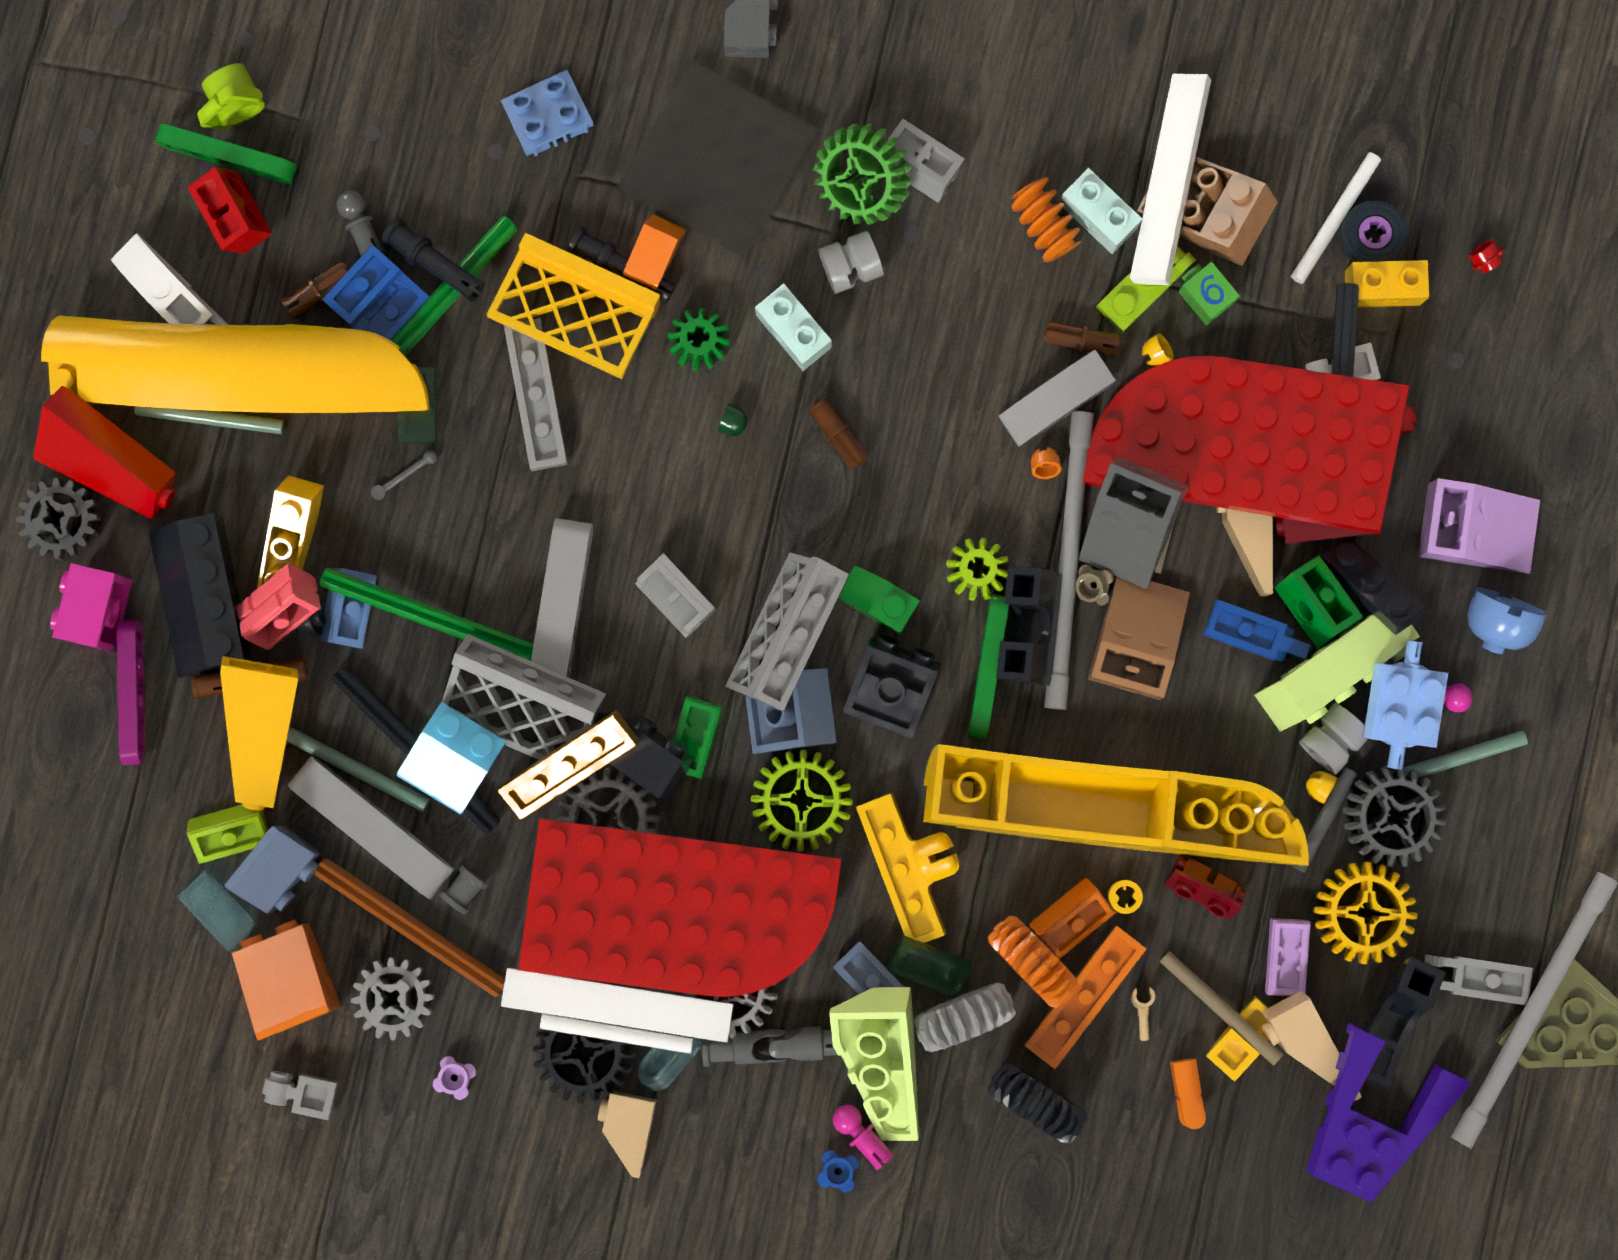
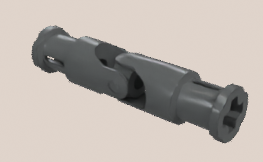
[702,1026,838,1067]

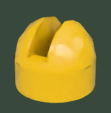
[1142,334,1174,366]
[1306,771,1338,804]

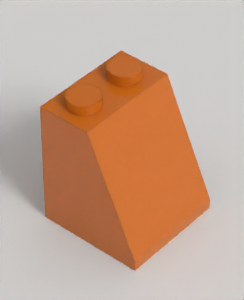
[232,920,342,1041]

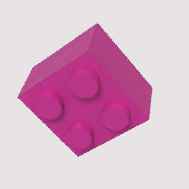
[50,563,133,652]

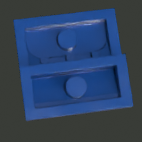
[322,245,430,341]

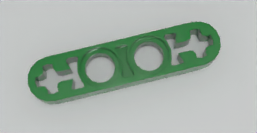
[154,124,297,184]
[968,593,1009,740]

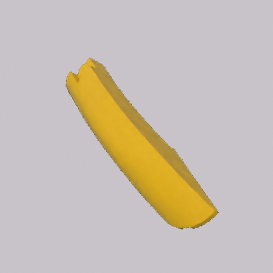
[923,744,1309,866]

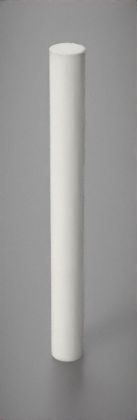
[1291,152,1381,284]
[540,1014,693,1054]

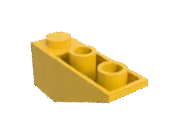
[257,475,324,589]

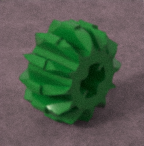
[667,308,731,372]

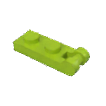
[1096,246,1196,333]

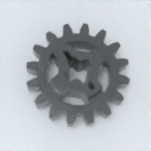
[16,478,101,560]

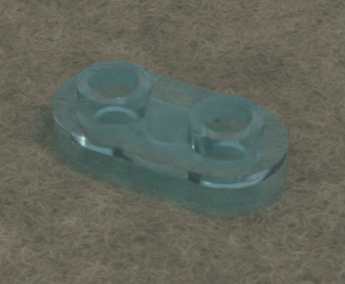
[638,1033,702,1091]

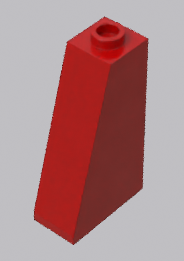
[33,386,176,519]

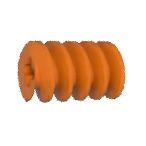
[1011,177,1082,262]

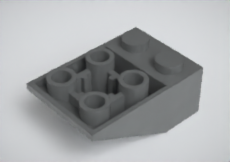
[1078,457,1189,589]

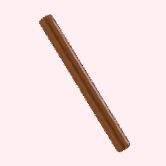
[314,859,505,997]

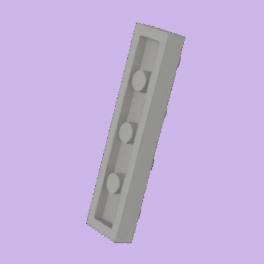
[504,318,568,471]

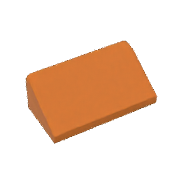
[1029,878,1116,959]

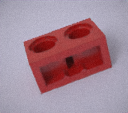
[187,167,273,254]

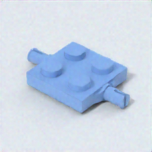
[1363,640,1448,770]

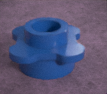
[817,1150,859,1193]

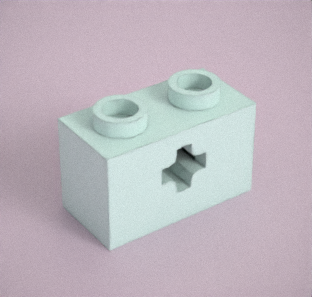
[1059,168,1142,254]
[755,283,832,371]

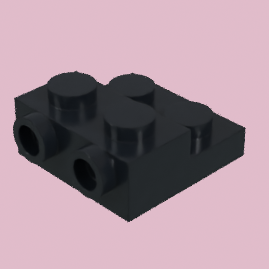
[843,635,941,739]

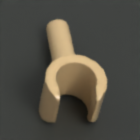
[1131,987,1155,1041]

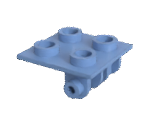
[501,70,594,156]

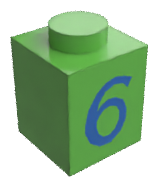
[1178,262,1240,326]

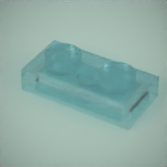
[177,871,258,952]

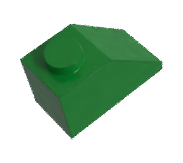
[838,565,920,636]

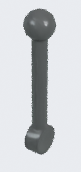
[371,449,438,500]

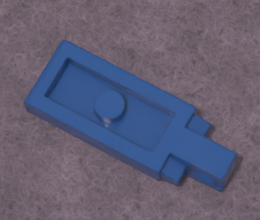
[1203,599,1310,662]

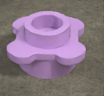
[433,1056,476,1100]

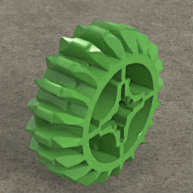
[813,123,913,225]

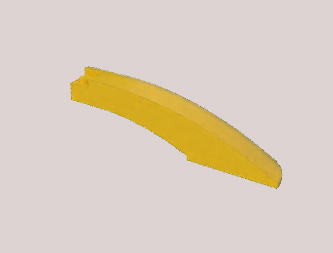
[41,315,430,413]

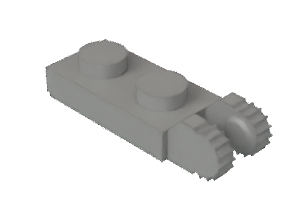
[1424,954,1533,1005]

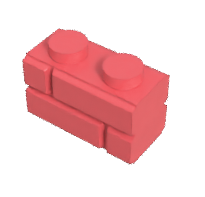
[237,564,321,650]

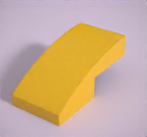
[1206,996,1269,1082]

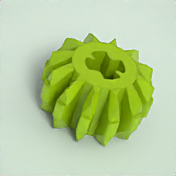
[946,538,1009,601]

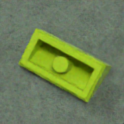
[187,804,269,864]

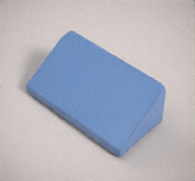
[319,568,377,649]

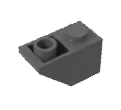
[724,0,778,58]

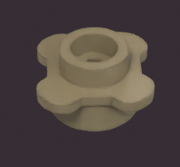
[1075,564,1114,606]

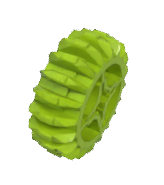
[751,749,853,851]

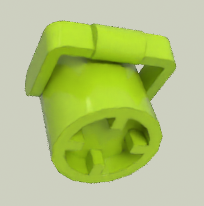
[197,63,265,130]

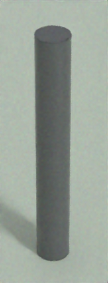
[1291,767,1358,873]

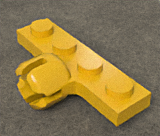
[856,793,959,948]

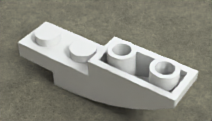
[111,233,228,325]

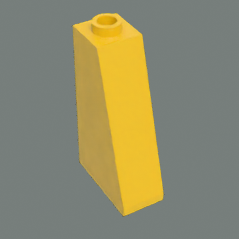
[220,656,298,811]

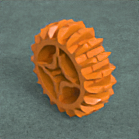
[988,915,1079,1008]

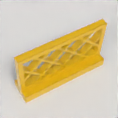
[487,233,660,379]

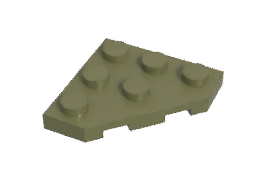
[1495,959,1618,1069]

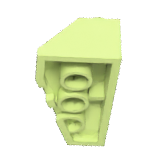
[829,987,919,1141]

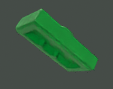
[674,695,724,779]

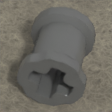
[439,865,489,915]

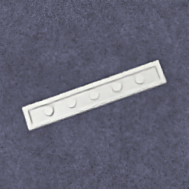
[1130,74,1211,285]
[501,968,733,1042]

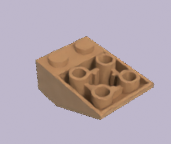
[1137,156,1278,266]
[1087,576,1190,700]

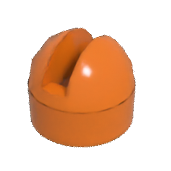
[1031,447,1061,479]

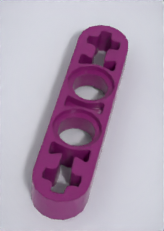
[117,619,146,765]

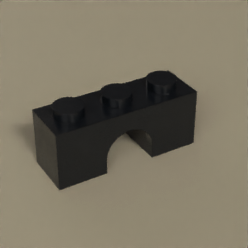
[996,566,1062,686]

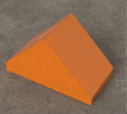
[623,214,686,290]

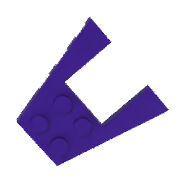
[1306,1023,1471,1202]

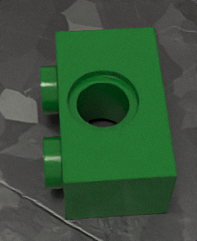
[1274,555,1363,649]

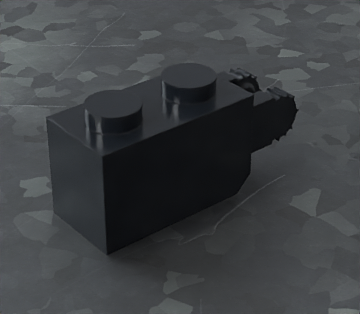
[593,711,696,799]

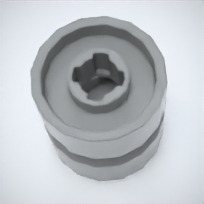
[818,230,884,294]
[1299,703,1368,774]

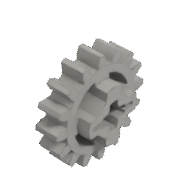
[351,957,435,1040]

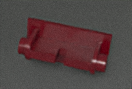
[1164,856,1247,920]

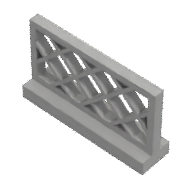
[725,552,849,711]
[442,634,606,760]

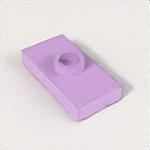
[1265,918,1310,996]

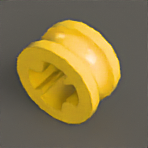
[1107,880,1143,914]

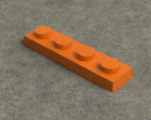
[1024,925,1146,1069]

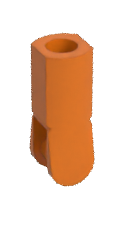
[1170,1058,1206,1129]

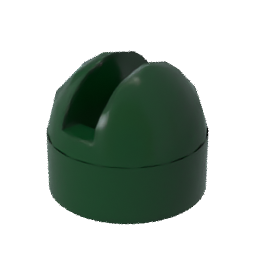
[717,404,747,436]

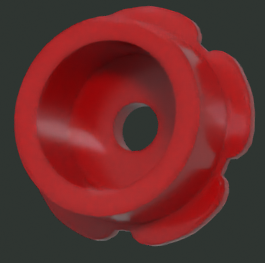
[1468,239,1505,273]

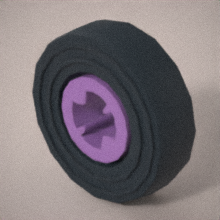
[1340,201,1407,262]

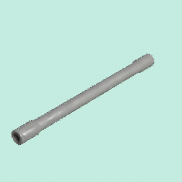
[1044,411,1094,710]
[1451,872,1618,1149]

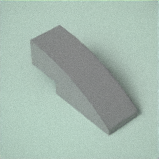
[998,350,1116,448]

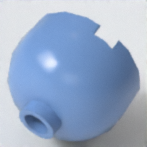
[1467,588,1547,654]

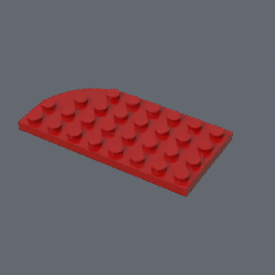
[1083,356,1410,534]
[518,819,841,997]

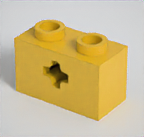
[1345,260,1429,307]

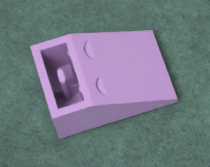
[1418,478,1540,574]

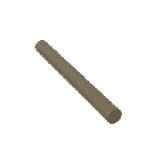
[1160,951,1284,1066]

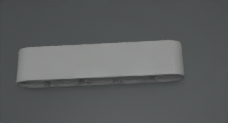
[531,518,593,678]
[288,755,454,899]

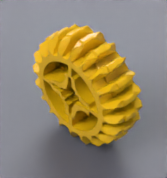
[1313,862,1417,964]

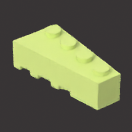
[1254,613,1420,732]

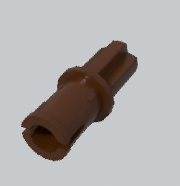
[281,262,350,319]
[1044,321,1120,358]
[808,398,868,469]

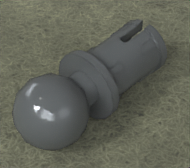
[336,190,384,257]

